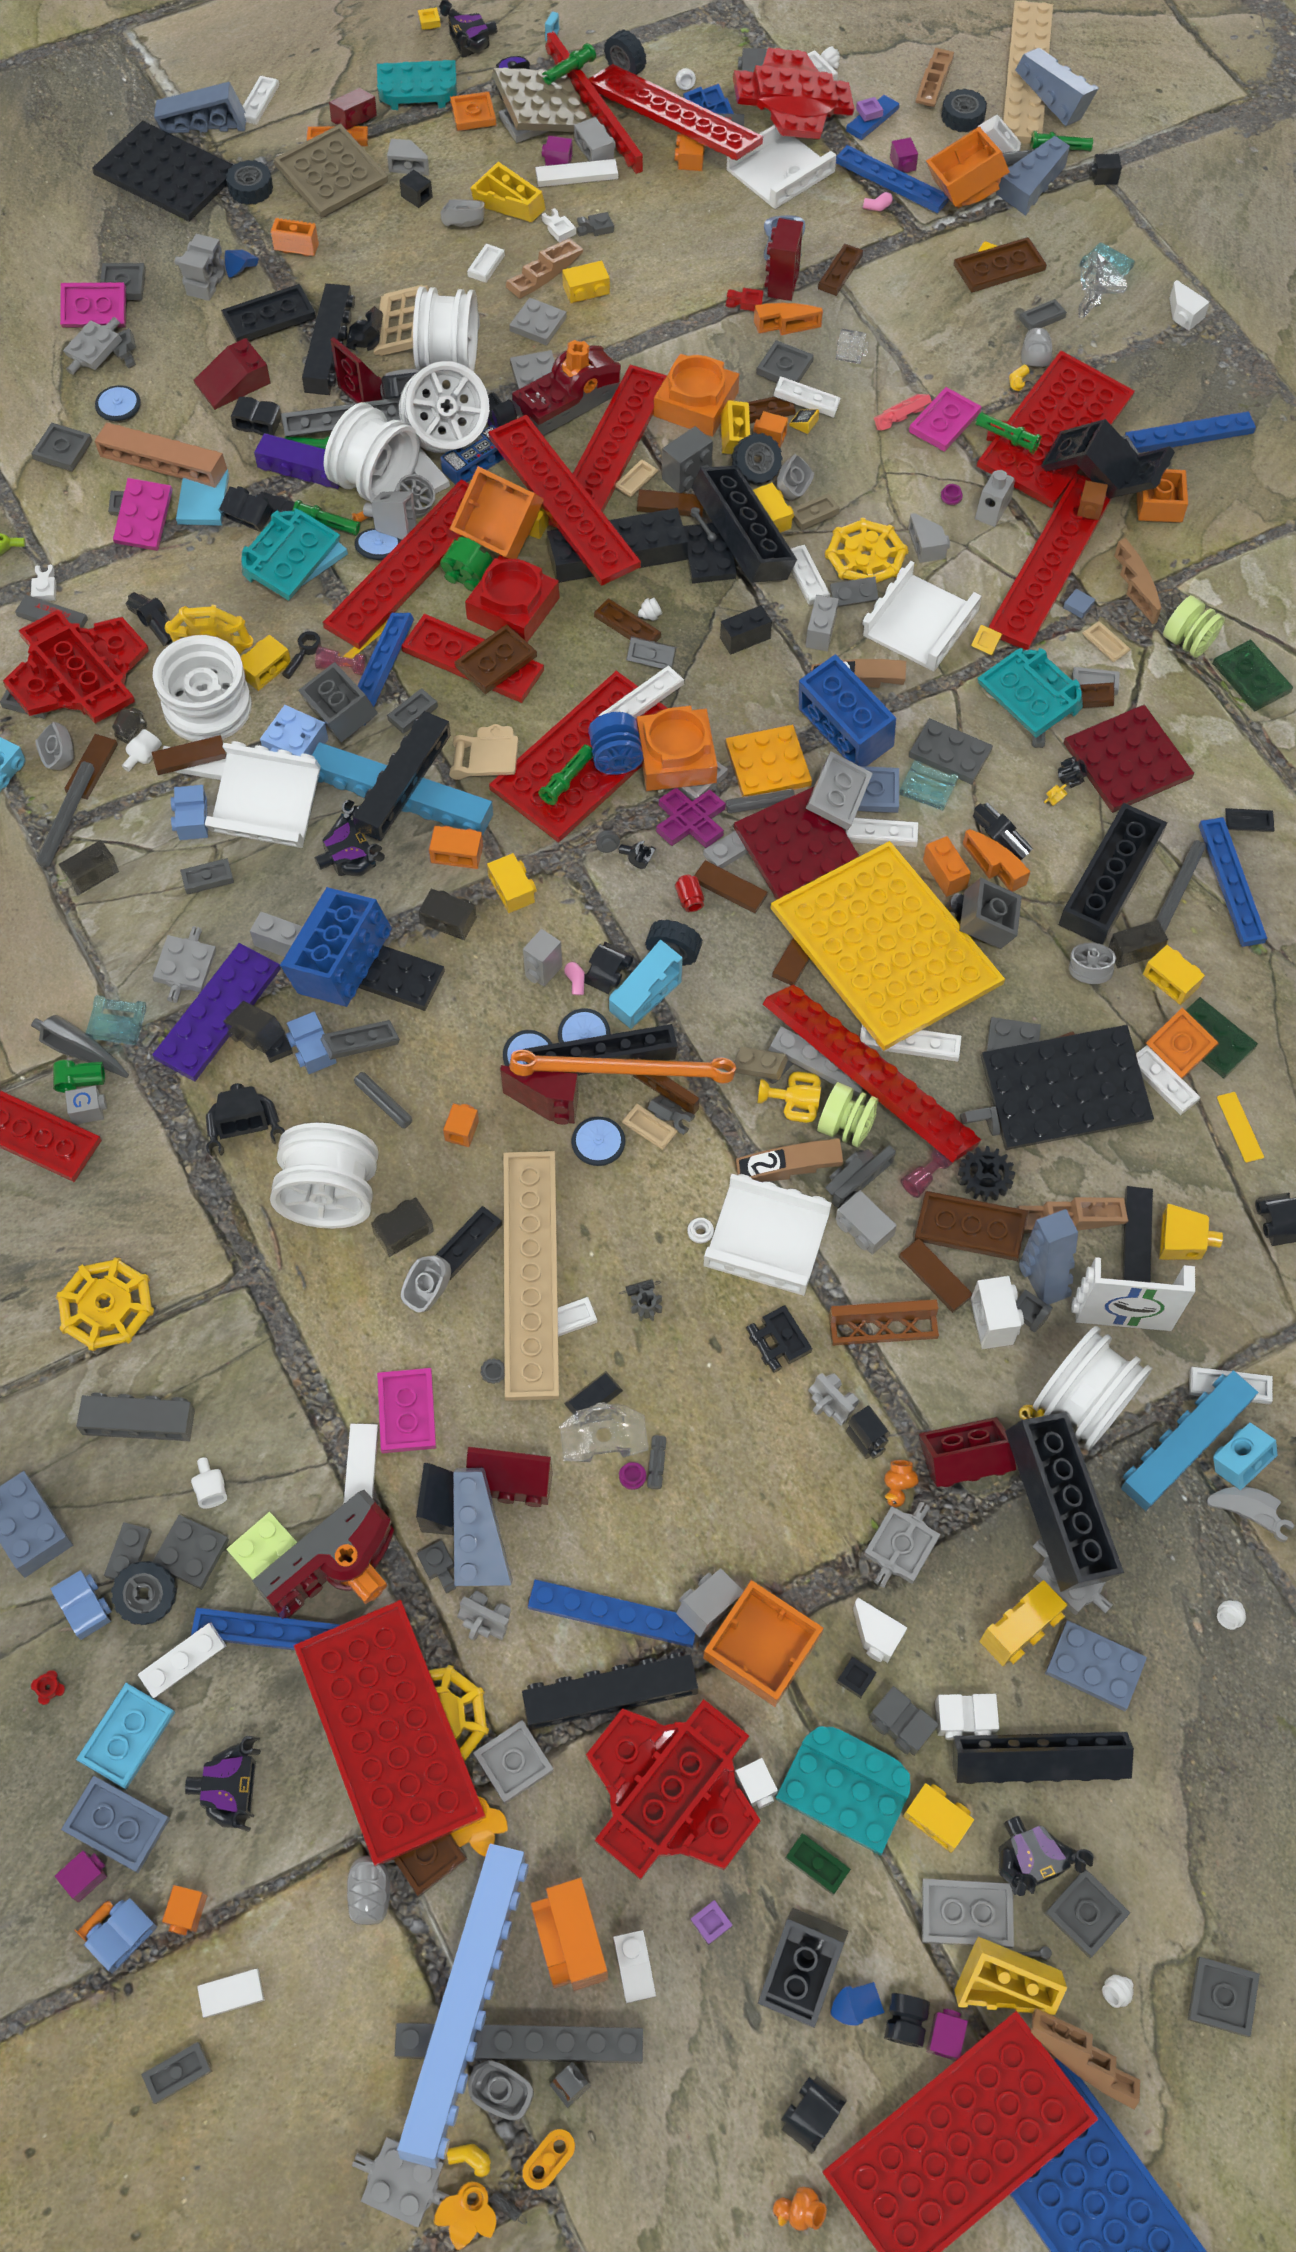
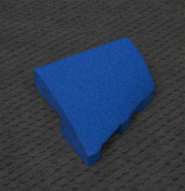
[683,84,734,114]

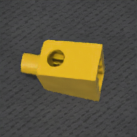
[1159,1204,1223,1260]

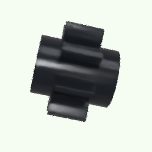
[1058,756,1088,788]

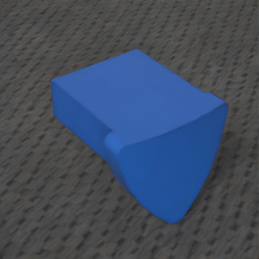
[225,249,259,278]
[831,1982,885,2026]

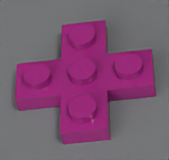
[656,788,726,848]

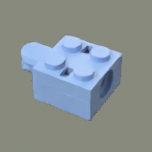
[260,705,328,756]

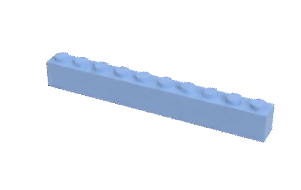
[397,1844,529,2169]

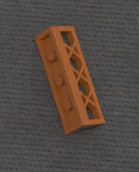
[829,1299,939,1346]

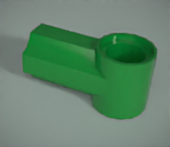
[53,1060,105,1093]

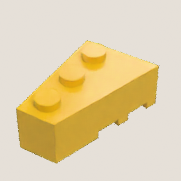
[470,161,546,222]
[979,1580,1068,1667]
[954,1936,1067,2015]

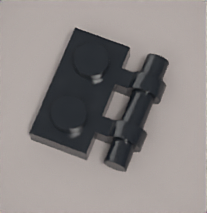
[746,1305,813,1373]

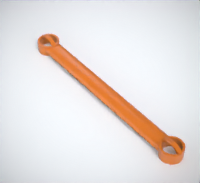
[509,1049,736,1083]

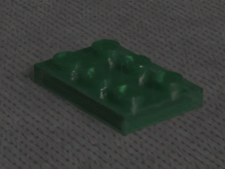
[1212,639,1293,712]
[1186,997,1258,1079]

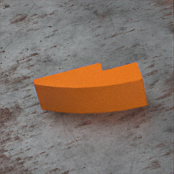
[754,303,823,335]
[963,829,1031,892]

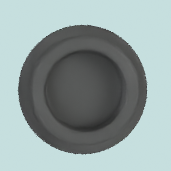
[596,830,620,853]

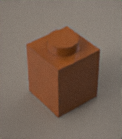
[1077,480,1108,520]

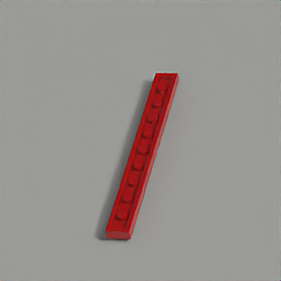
[545,31,643,174]

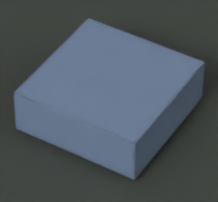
[1063,589,1095,618]

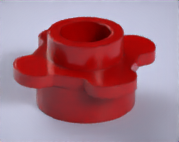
[31,1670,65,1705]

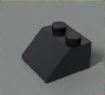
[416,1463,454,1536]

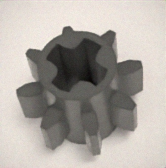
[631,1288,662,1321]

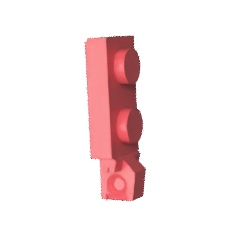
[874,394,932,430]

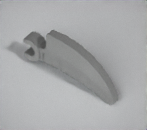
[1207,1487,1295,1542]

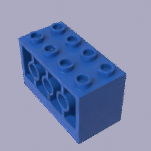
[799,654,896,766]
[280,887,392,1007]

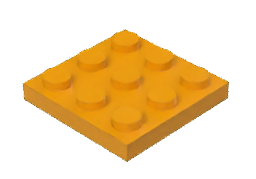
[725,724,812,797]

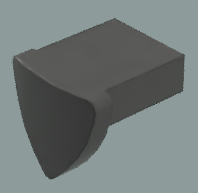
[960,1106,1000,1136]
[1016,1289,1053,1332]

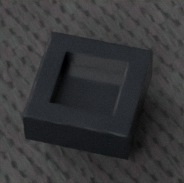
[259,1029,293,1063]
[836,1656,877,1699]

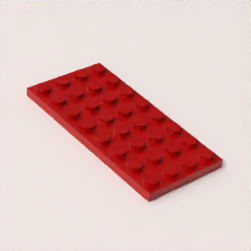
[976,351,1135,508]
[489,671,668,843]
[293,1600,486,1867]
[822,2011,1099,2252]

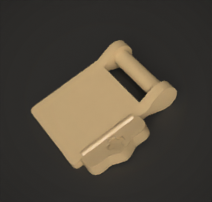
[450,724,519,780]

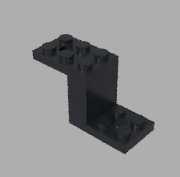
[1041,419,1175,499]

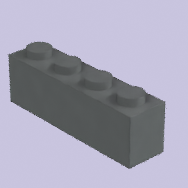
[76,1393,195,1441]

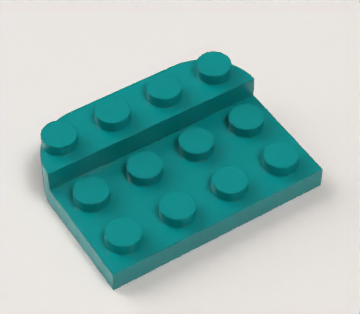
[377,60,457,110]
[241,509,340,601]
[977,648,1083,738]
[775,1726,911,1856]

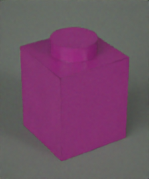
[542,136,573,166]
[890,137,918,173]
[54,1851,107,1902]
[926,2008,968,2061]

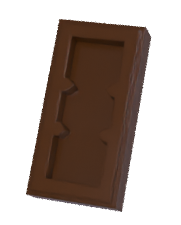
[1080,682,1115,708]

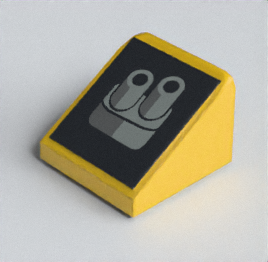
[789,409,819,434]

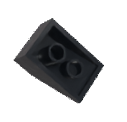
[758,1907,849,2028]

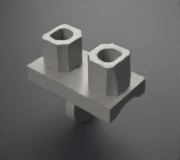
[808,1373,859,1426]
[457,1591,511,1641]

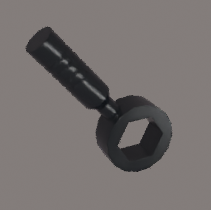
[282,631,321,679]

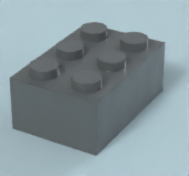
[298,662,378,742]

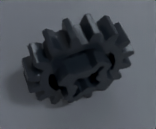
[958,1146,1015,1202]

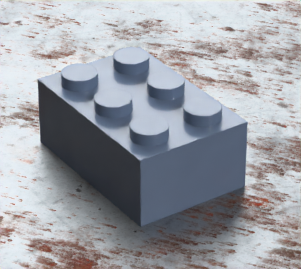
[0,1471,73,1578]

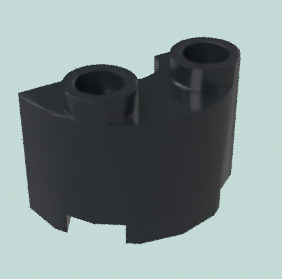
[346,306,383,351]
[584,942,634,994]
[1255,1192,1296,1246]
[781,2076,847,2154]

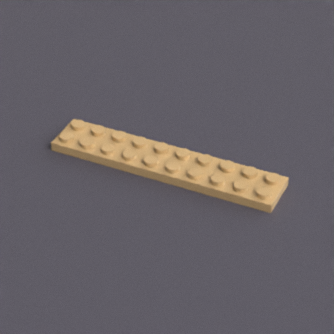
[1003,0,1053,144]
[503,1151,559,1401]

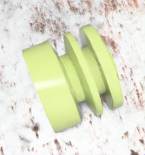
[1163,595,1225,658]
[817,1082,879,1148]

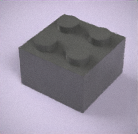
[662,426,713,493]
[960,878,1022,949]

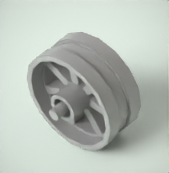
[394,474,435,518]
[1069,943,1116,984]

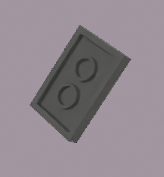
[909,718,993,785]

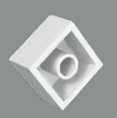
[970,1276,1024,1349]

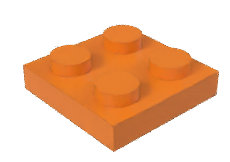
[450,92,496,131]
[1146,1008,1219,1079]

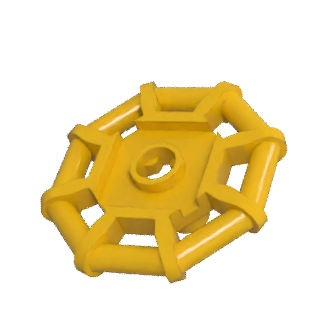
[825,518,909,583]
[165,604,253,655]
[56,1257,154,1351]
[429,1665,489,1762]

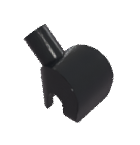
[619,841,656,869]
[945,894,964,921]

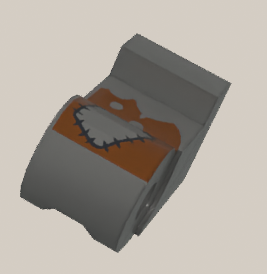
[550,2062,591,2108]

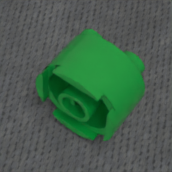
[440,537,493,591]

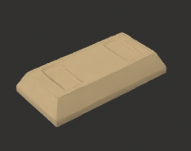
[615,459,659,498]
[1082,621,1131,662]
[622,1104,678,1150]

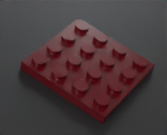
[1064,704,1194,813]
[733,786,860,900]

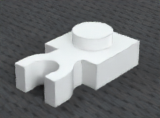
[542,208,576,242]
[31,565,56,601]

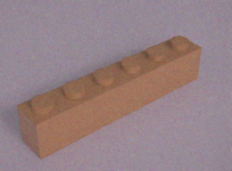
[94,422,227,488]

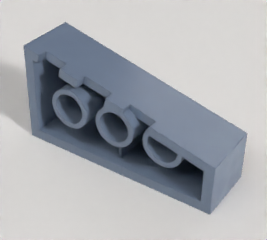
[1015,48,1099,126]
[154,81,246,133]
[996,136,1070,216]
[1019,1209,1078,1304]
[454,1468,513,1586]

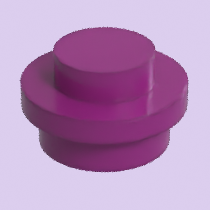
[941,484,963,505]
[619,1462,646,1490]

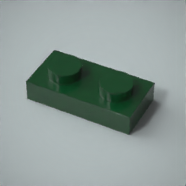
[785,1833,851,1896]

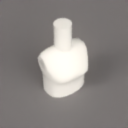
[122,729,162,772]
[191,1457,227,1509]

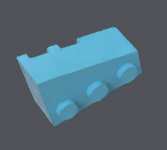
[609,939,682,1029]

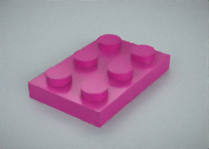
[60,283,126,328]
[909,387,982,452]
[113,478,173,551]
[377,1368,436,1454]

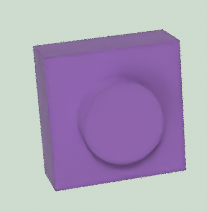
[856,97,883,121]
[690,1900,733,1945]

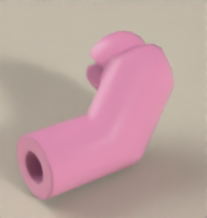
[863,192,893,211]
[564,962,585,995]

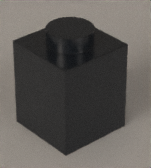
[1089,154,1122,185]
[399,169,433,208]

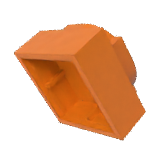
[926,126,1010,209]
[654,354,739,437]
[450,466,544,559]
[637,706,718,791]
[703,1580,824,1707]
[531,1878,608,1991]

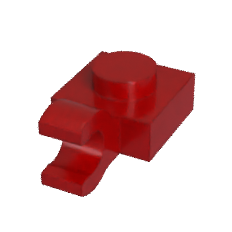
[726,288,764,311]

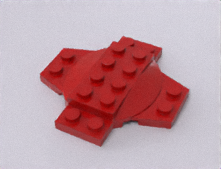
[733,48,855,139]
[3,609,149,724]
[586,1699,761,1880]

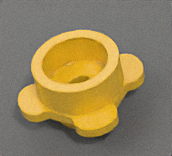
[1044,784,1068,806]

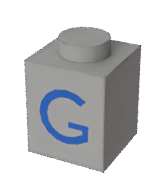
[65,1086,107,1125]

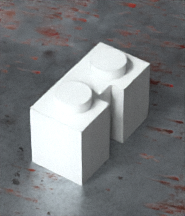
[935,1694,999,1740]

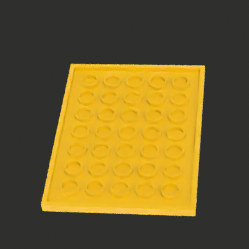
[770,841,1005,1051]

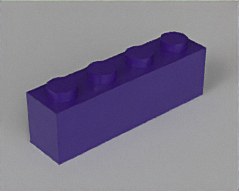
[254,433,340,489]

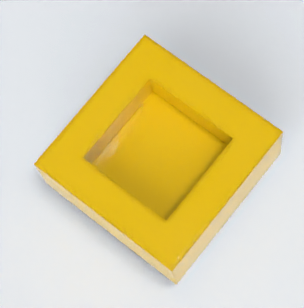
[418,7,441,30]
[971,625,1003,655]

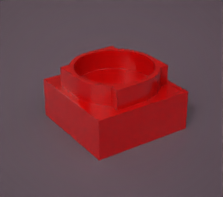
[465,555,560,643]

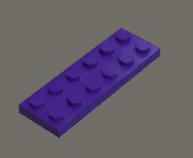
[152,943,281,1082]

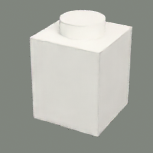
[735,1758,778,1809]

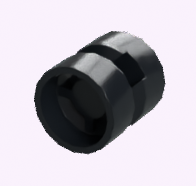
[884,1993,931,2048]

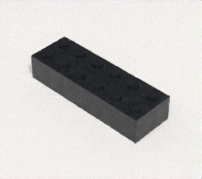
[691,465,797,583]
[547,508,688,583]
[1058,803,1168,945]
[1005,1412,1124,1592]

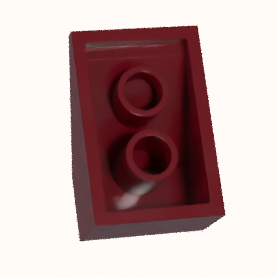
[330,337,383,403]
[193,338,271,410]
[500,1065,579,1125]

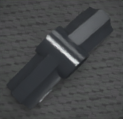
[126,592,173,646]
[972,802,1033,860]

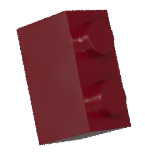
[329,88,377,130]

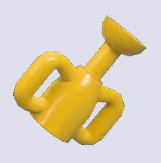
[757,1071,821,1123]

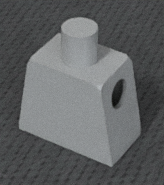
[975,470,1015,527]
[363,491,417,540]

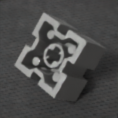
[175,234,226,301]

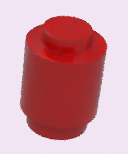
[675,874,705,912]

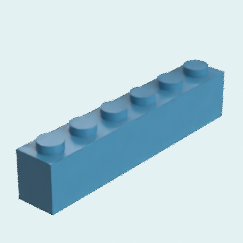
[1121,1370,1259,1511]

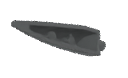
[31,1015,129,1078]

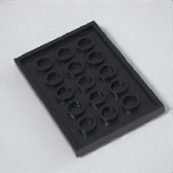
[92,120,233,222]
[980,1025,1154,1150]

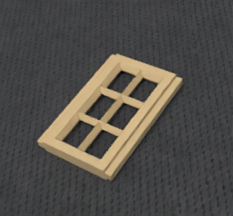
[374,285,428,356]

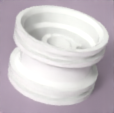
[413,287,478,372]
[399,361,489,453]
[324,403,420,503]
[153,635,252,741]
[270,1123,379,1229]
[1033,1326,1152,1451]

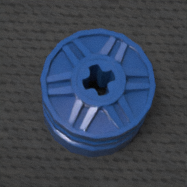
[588,712,643,775]

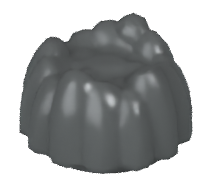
[480,1358,505,1384]

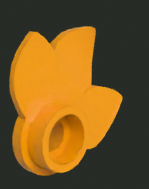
[451,1797,508,1857]
[434,2181,496,2250]

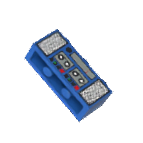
[441,425,504,485]

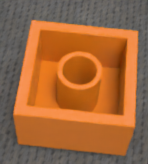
[1137,469,1188,522]

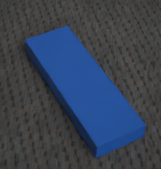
[846,95,900,140]

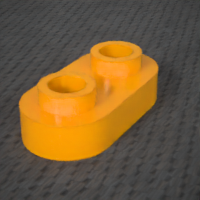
[522,2129,575,2190]

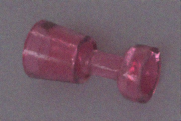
[315,646,366,675]
[901,1149,953,1198]

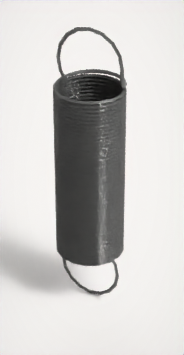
[619,1279,661,1296]
[485,2188,527,2224]

